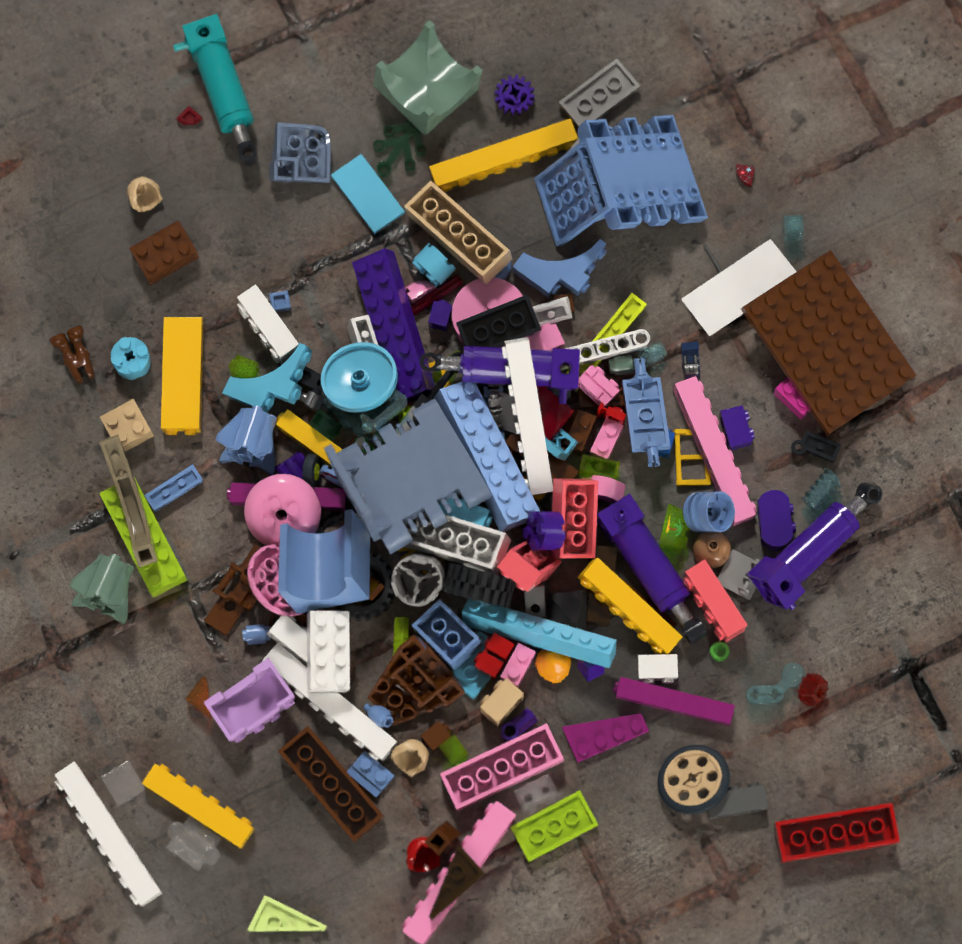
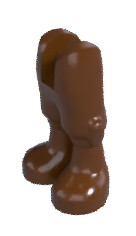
[49,326,95,384]

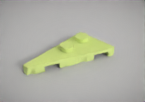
[248,896,327,932]

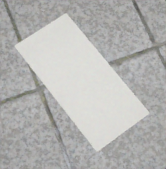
[681,239,796,336]

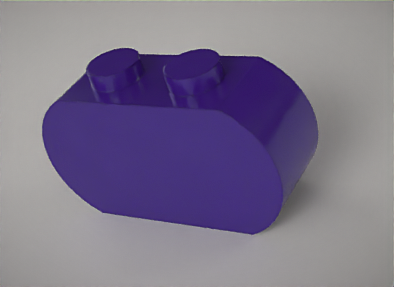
[757,490,796,550]

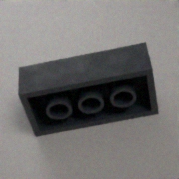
[456,294,542,348]

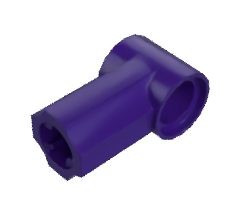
[500,708,538,742]

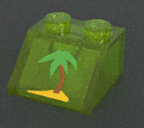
[659,504,690,553]

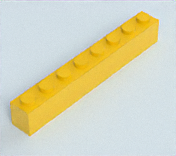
[429,118,578,192]

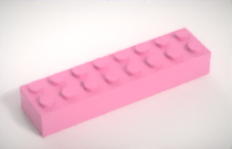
[402,801,516,944]

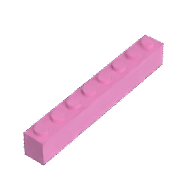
[672,376,757,527]

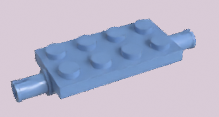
[622,358,670,467]

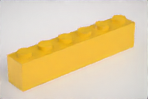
[578,558,683,655]
[142,763,255,849]

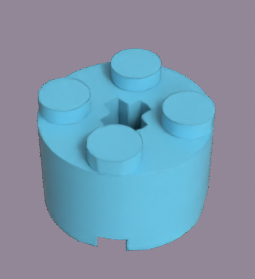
[412,243,456,287]
[111,337,151,380]

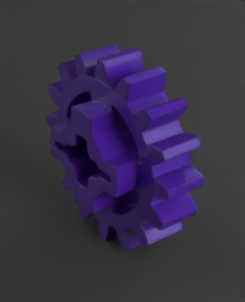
[494,75,535,116]

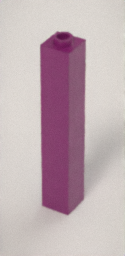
[227,483,347,512]
[613,677,735,726]

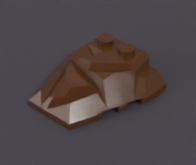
[368,634,465,726]

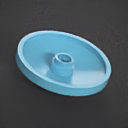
[321,342,398,413]

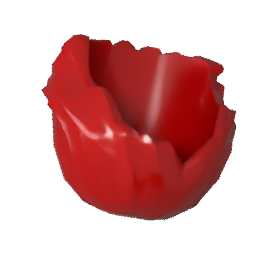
[406,837,441,873]

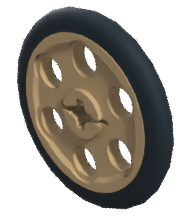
[657,745,730,814]

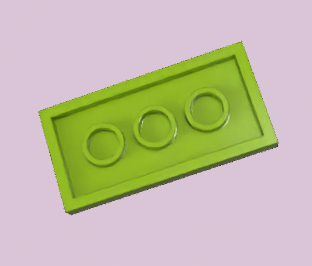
[510,790,598,862]

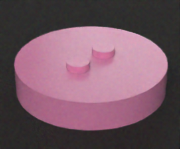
[452,277,523,344]

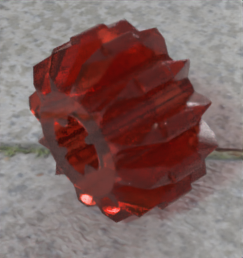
[796,673,829,707]

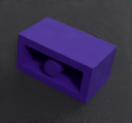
[719,405,755,450]

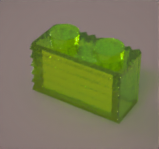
[578,454,620,480]

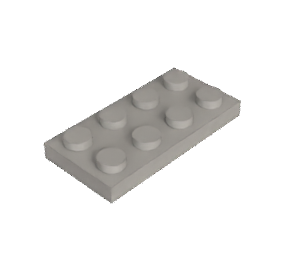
[559,58,640,127]

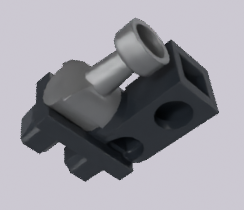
[297,366,334,416]

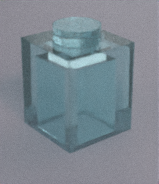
[782,215,804,241]

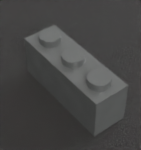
[705,782,768,820]

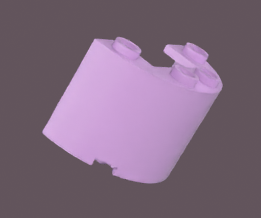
[204,658,295,743]

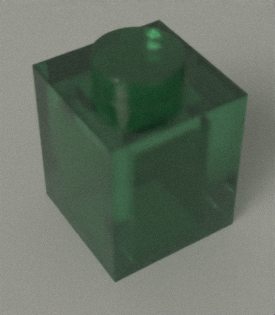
[308,409,343,441]

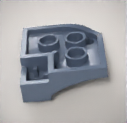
[269,122,331,183]

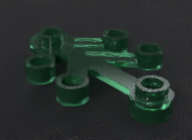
[373,119,426,177]

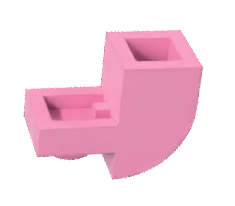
[582,475,626,503]

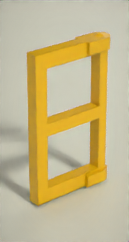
[674,429,711,487]

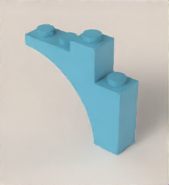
[222,343,313,413]

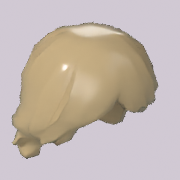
[127,177,162,212]
[390,739,429,777]

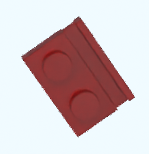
[597,403,626,425]

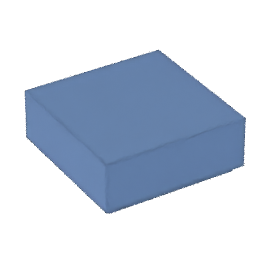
[269,290,291,313]

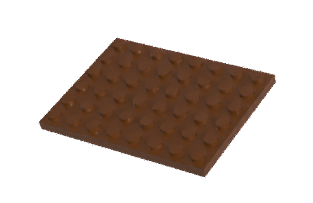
[741,250,917,435]

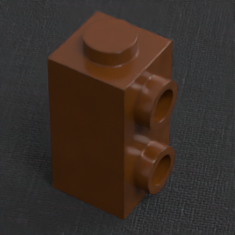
[424,821,462,856]

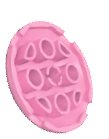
[244,474,321,547]
[247,545,303,616]

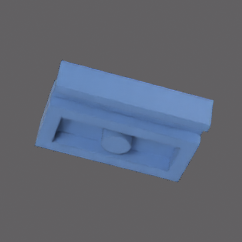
[347,751,395,798]

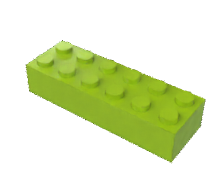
[99,477,187,598]

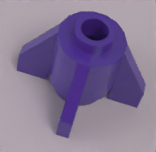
[274,451,305,479]

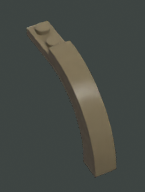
[100,435,158,567]

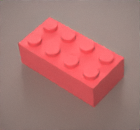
[550,479,598,558]
[497,540,562,592]
[683,560,747,643]

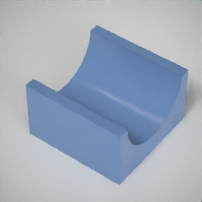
[278,509,370,614]

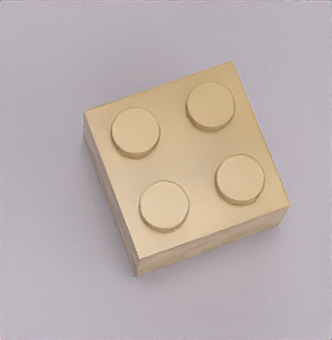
[100,399,154,452]
[480,678,524,728]

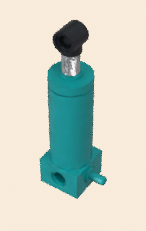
[173,14,258,166]

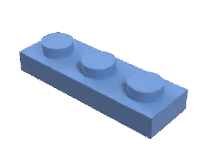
[144,464,204,512]

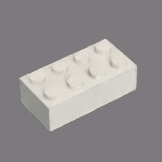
[237,284,299,365]
[307,611,350,692]

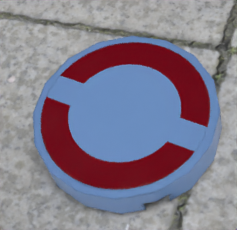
[319,465,343,489]

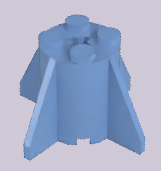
[215,405,277,475]

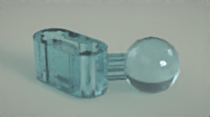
[746,663,806,705]

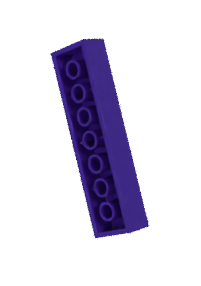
[352,248,435,405]

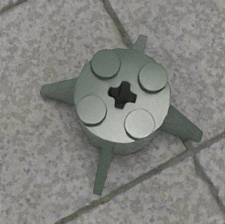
[69,554,134,624]

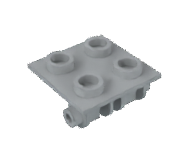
[488,389,520,435]
[717,549,761,600]

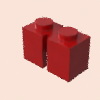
[473,633,515,680]

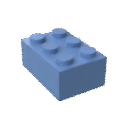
[411,599,482,671]

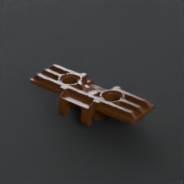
[204,544,261,636]

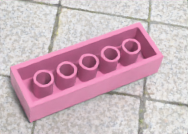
[440,724,564,812]

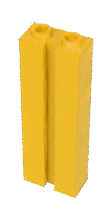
[161,317,204,435]

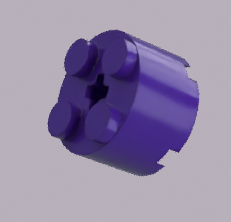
[523,511,566,550]

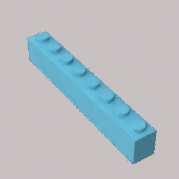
[462,598,616,668]

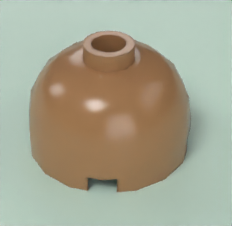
[692,532,731,569]

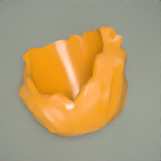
[534,649,571,684]

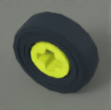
[302,454,322,487]

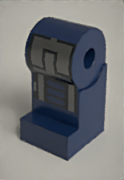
[680,342,700,379]

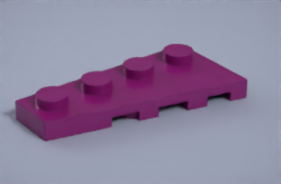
[562,713,649,763]

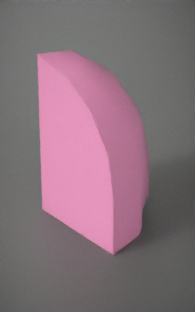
[405,280,437,304]

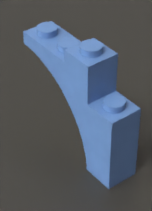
[512,239,607,298]

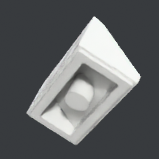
[533,297,572,327]

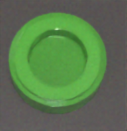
[710,641,729,662]

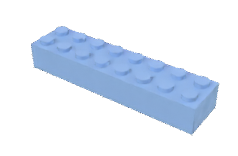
[434,381,540,532]

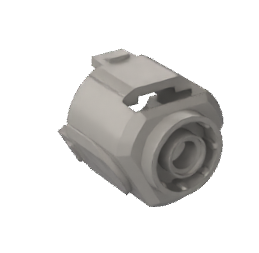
[391,552,447,606]

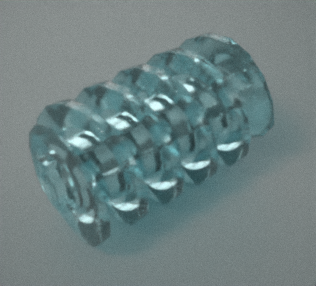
[801,469,842,511]

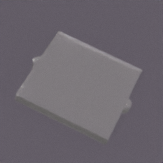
[101,760,146,807]

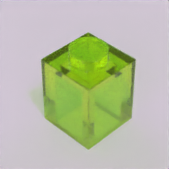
[228,354,259,379]
[439,734,469,767]

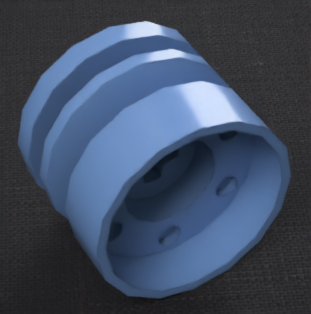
[683,491,735,532]

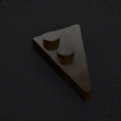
[429,845,485,920]

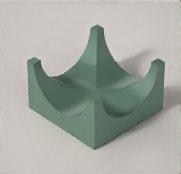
[373,20,482,135]

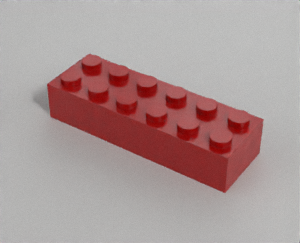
[773,803,900,863]

